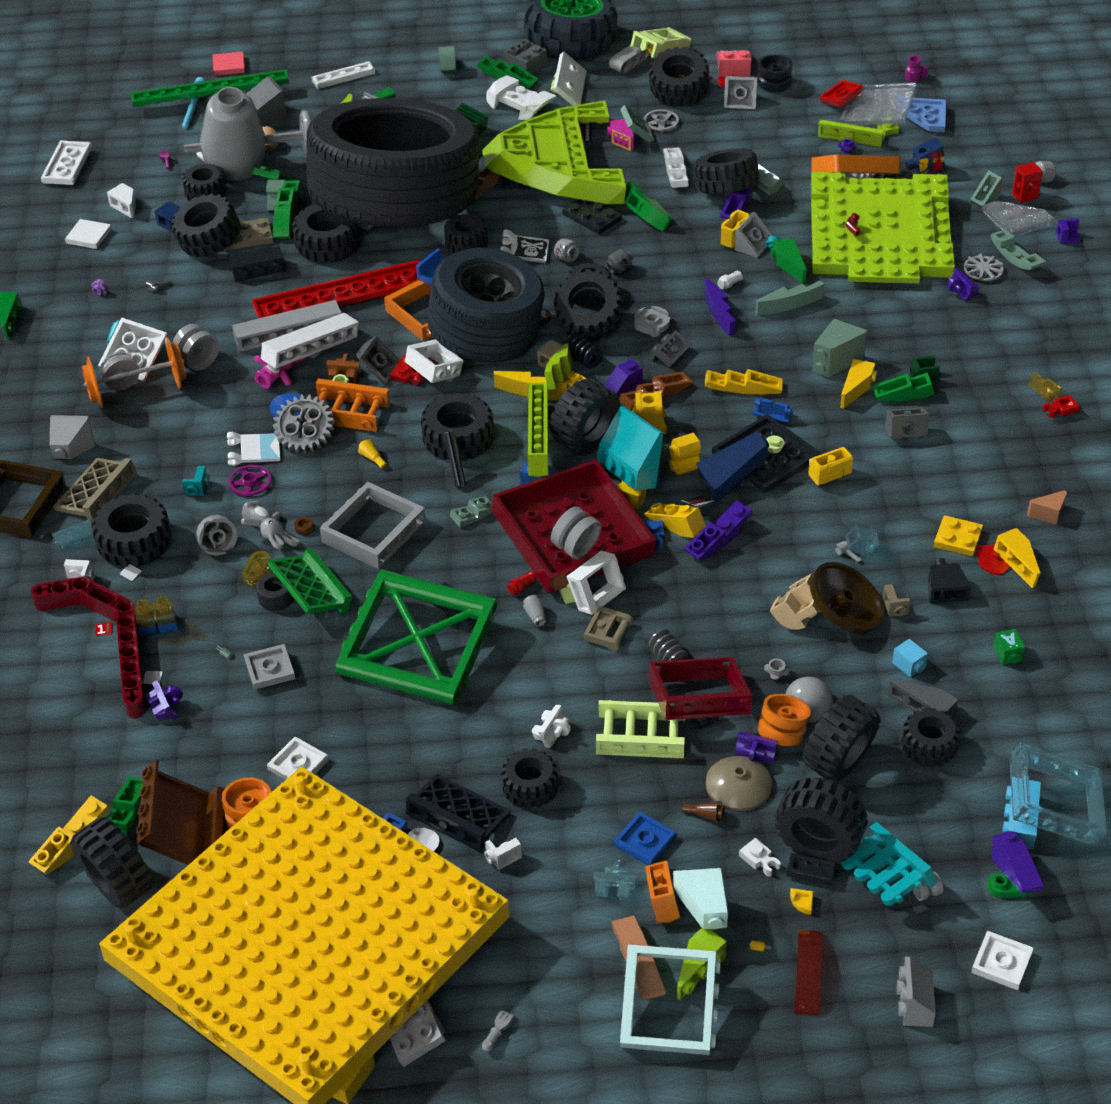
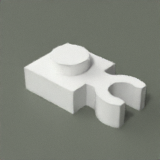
[739,838,781,877]

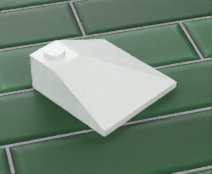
[98,318,168,382]

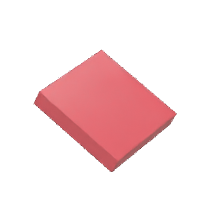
[212,52,245,76]

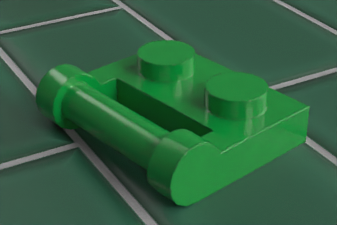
[252,166,294,181]

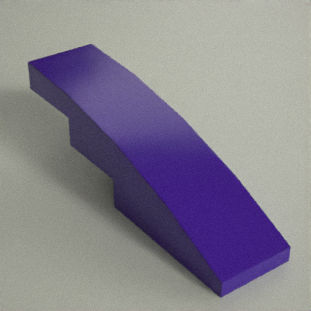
[704,278,736,336]

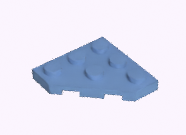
[897,97,946,133]

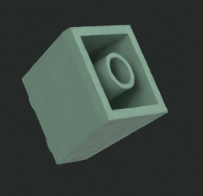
[812,319,867,377]

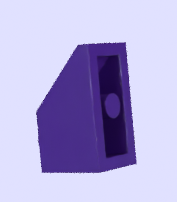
[604,359,643,397]

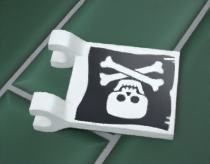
[500,230,549,263]

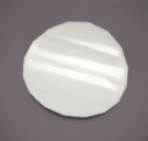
[408,828,440,851]

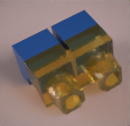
[135,595,178,637]

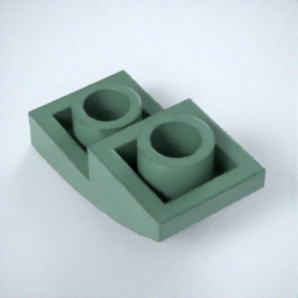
[450,496,492,527]

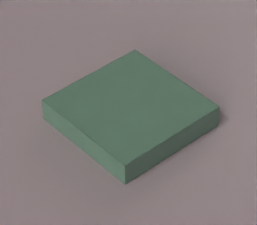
[620,105,654,143]

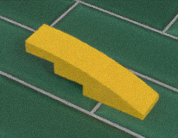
[705,369,782,395]
[494,371,567,401]

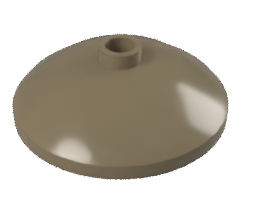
[706,756,773,811]

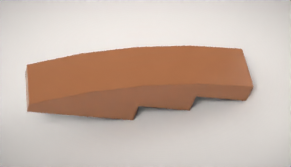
[612,915,666,1001]

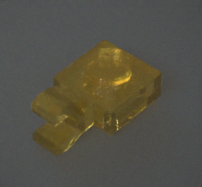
[1028,372,1062,401]

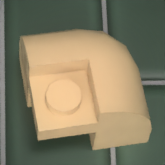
[770,573,821,630]

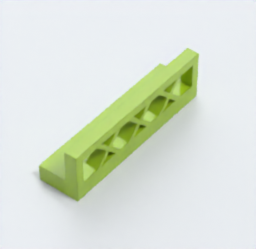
[818,120,886,147]

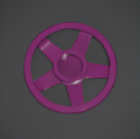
[228,465,272,498]

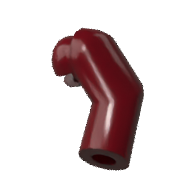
[846,213,861,237]

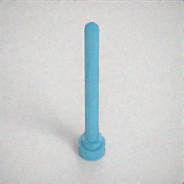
[182,77,206,129]

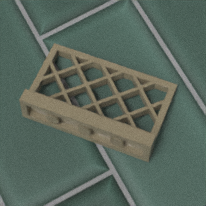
[53,458,137,522]

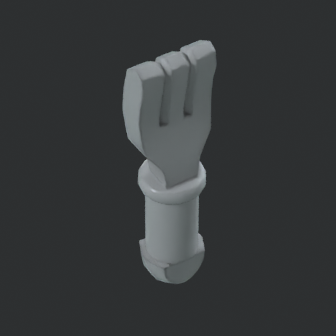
[482,1010,515,1052]

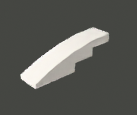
[663,148,688,188]

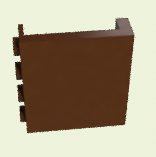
[136,759,224,865]

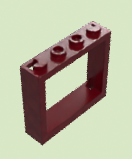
[649,657,752,720]

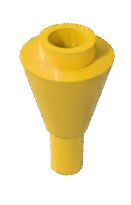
[358,439,387,469]

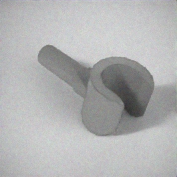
[835,541,862,563]

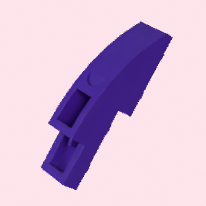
[684,500,752,561]

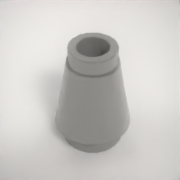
[523,595,546,627]

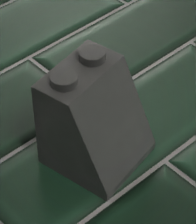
[246,76,287,126]

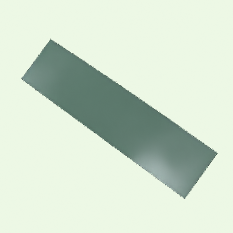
[755,281,825,316]

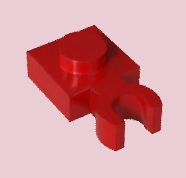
[1043,395,1080,418]

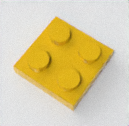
[933,515,983,557]

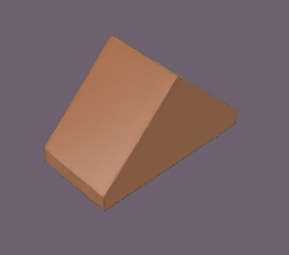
[1027,490,1067,525]

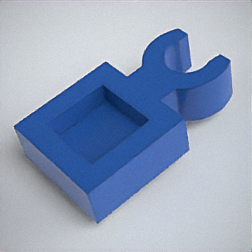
[643,520,664,550]

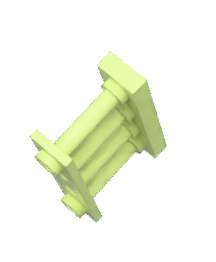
[596,700,685,758]

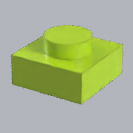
[877,119,899,136]

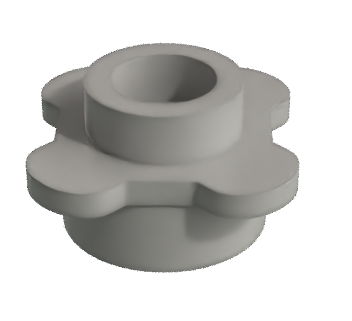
[764,659,789,680]

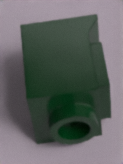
[910,355,940,381]

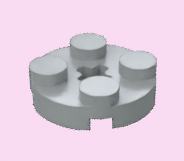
[634,306,670,337]

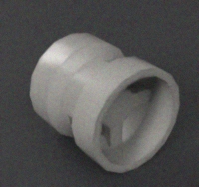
[913,872,943,901]

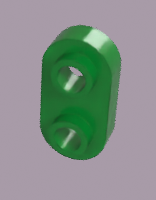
[987,873,1032,898]

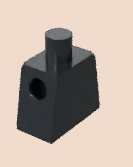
[928,558,971,603]

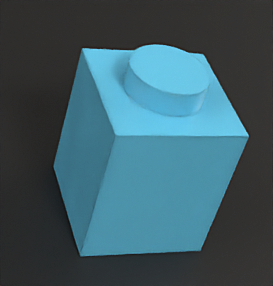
[892,639,928,677]

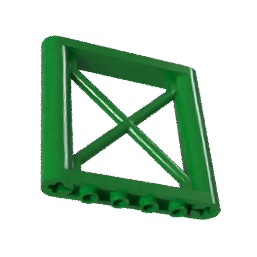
[335,570,498,706]

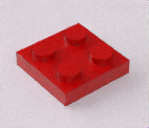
[819,80,864,108]

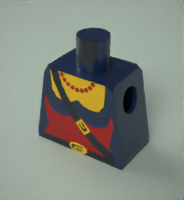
[905,137,945,174]

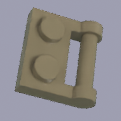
[583,606,633,652]

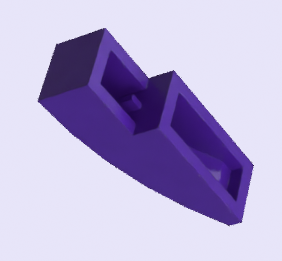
[720,187,753,219]

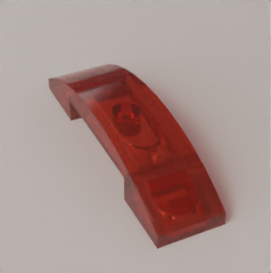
[794,929,822,1016]

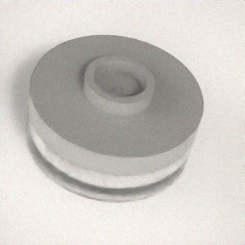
[99,352,139,391]

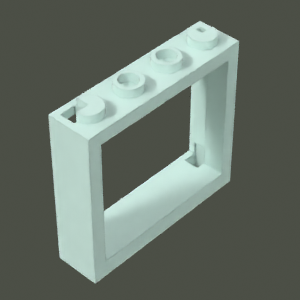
[620,945,720,1055]

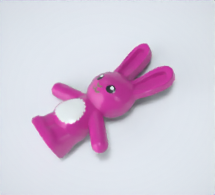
[254,355,308,389]

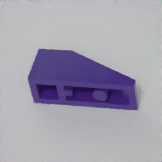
[992,831,1044,894]

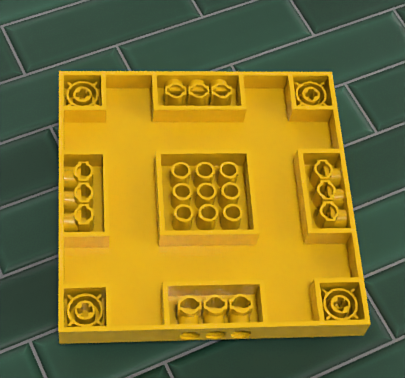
[99,766,510,1104]

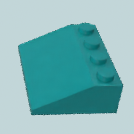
[597,406,663,490]

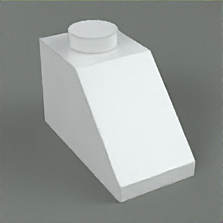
[107,183,136,218]

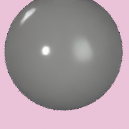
[785,677,833,723]

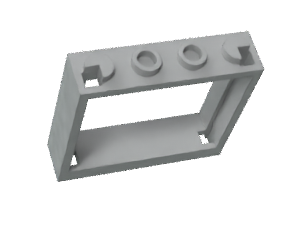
[320,482,426,569]

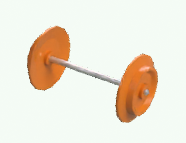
[82,337,186,409]

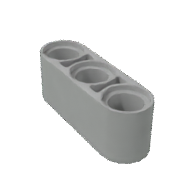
[609,45,649,74]

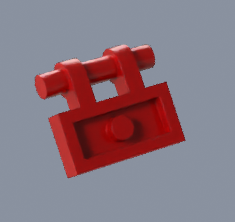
[390,353,433,386]

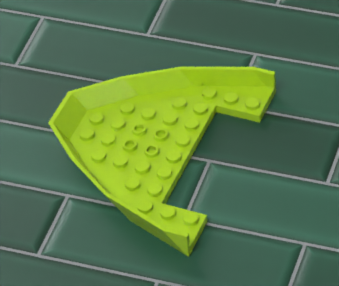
[482,100,626,204]

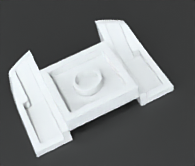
[486,75,556,120]

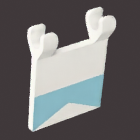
[227,432,280,466]

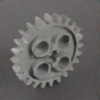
[273,395,335,454]

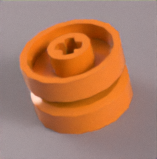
[757,694,811,746]
[222,778,272,829]

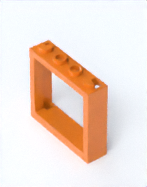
[384,280,434,341]

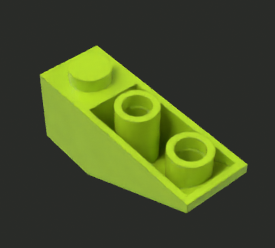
[677,928,727,1001]

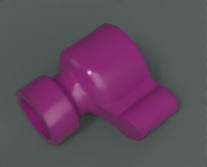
[905,56,928,82]

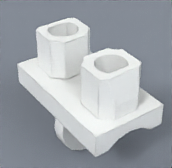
[532,705,571,748]

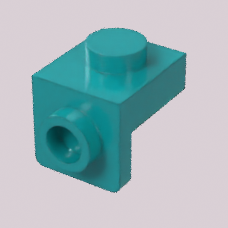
[182,466,210,496]

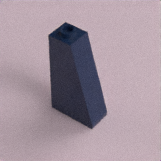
[696,431,770,501]

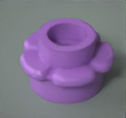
[92,279,108,295]

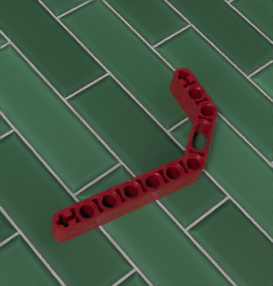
[30,577,146,719]

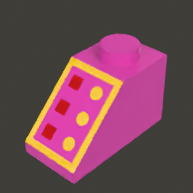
[607,119,634,151]

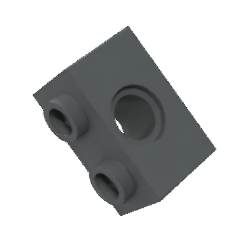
[885,407,929,440]

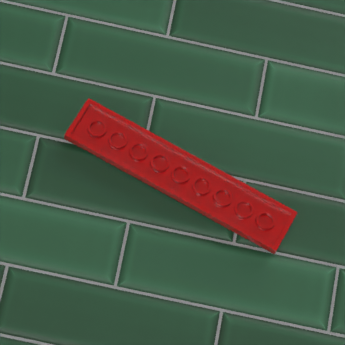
[251,260,420,319]

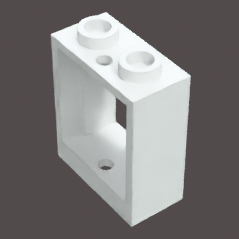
[405,339,463,383]
[567,551,626,615]

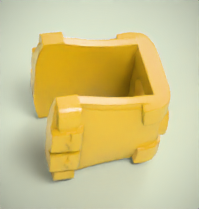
[632,391,667,434]

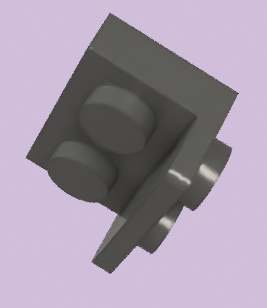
[649,330,692,368]

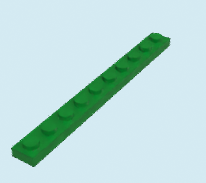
[131,69,289,107]

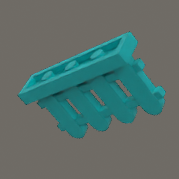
[841,822,937,906]

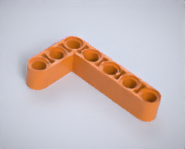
[811,155,901,174]

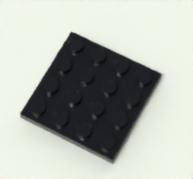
[712,414,821,493]

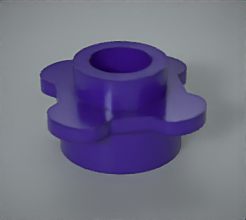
[838,139,857,154]

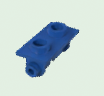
[752,397,794,424]

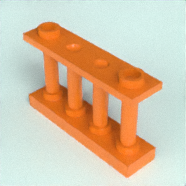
[305,378,390,432]

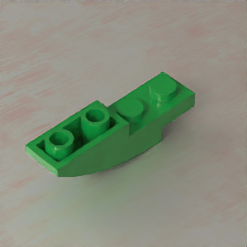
[273,180,302,239]
[625,181,672,232]

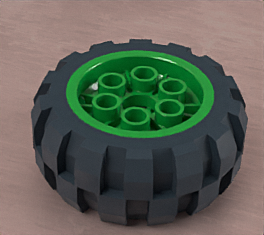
[524,0,618,58]

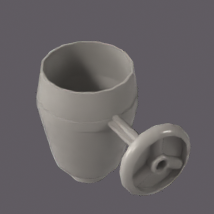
[184,87,312,181]

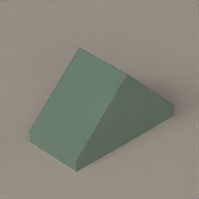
[970,170,1003,208]

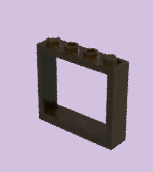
[0,460,66,538]

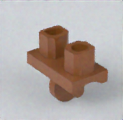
[326,354,362,383]

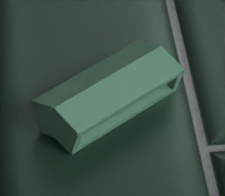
[755,164,783,195]

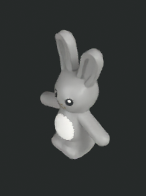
[241,500,300,550]

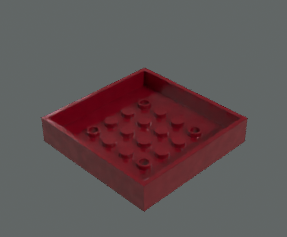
[491,459,656,594]

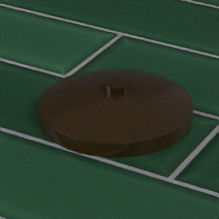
[809,562,884,634]

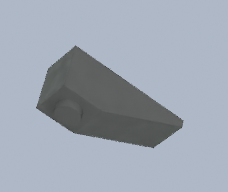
[888,679,958,717]

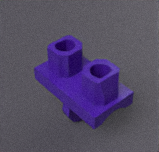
[948,268,979,301]
[146,680,183,721]
[735,731,778,763]

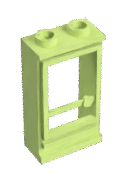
[630,27,691,58]

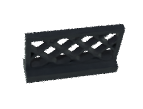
[406,774,511,852]

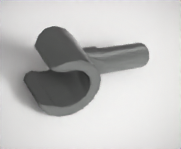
[146,280,171,293]

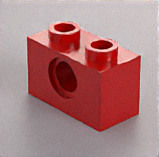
[1012,162,1043,203]

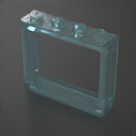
[1009,743,1107,846]

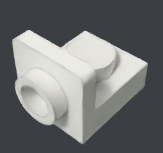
[64,559,95,581]
[484,838,522,870]

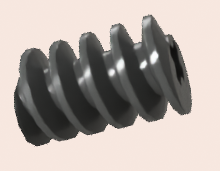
[647,629,688,661]

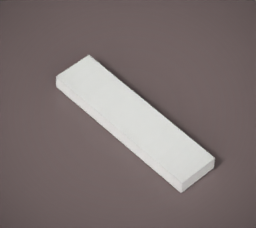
[312,62,375,89]

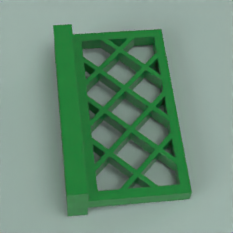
[268,548,352,614]

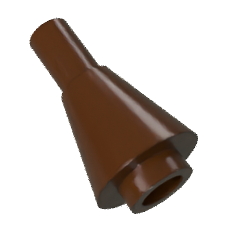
[682,801,725,823]

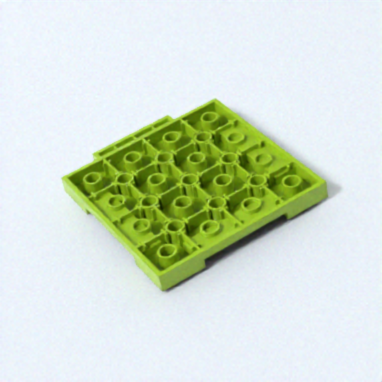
[811,172,955,284]

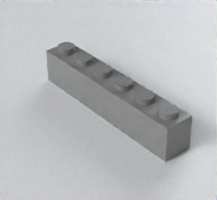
[232,300,342,352]

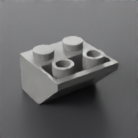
[897,957,936,1027]

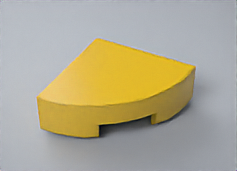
[790,888,814,915]

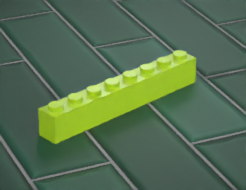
[528,382,548,477]

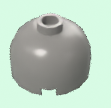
[196,515,238,556]

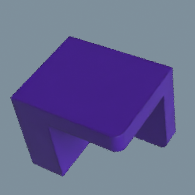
[1056,218,1081,244]

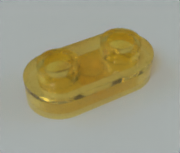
[242,551,270,585]

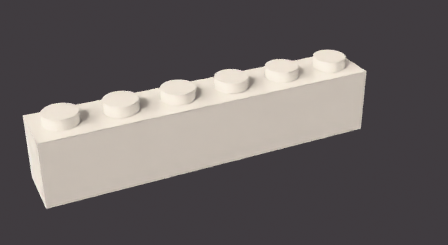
[261,313,359,368]

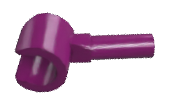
[160,151,171,170]

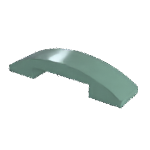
[990,229,1046,270]

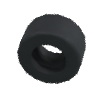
[256,572,294,611]

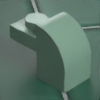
[439,46,456,72]
[266,179,287,212]

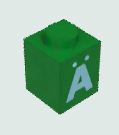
[993,629,1025,665]

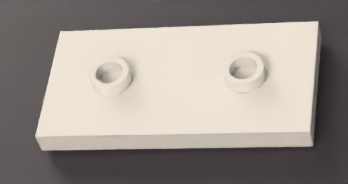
[553,51,586,106]
[41,141,92,185]

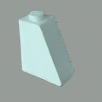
[673,868,728,929]

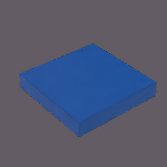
[613,811,677,865]

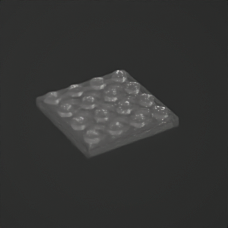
[840,83,917,126]

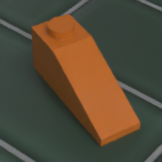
[645,861,680,924]

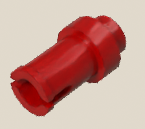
[507,571,537,595]

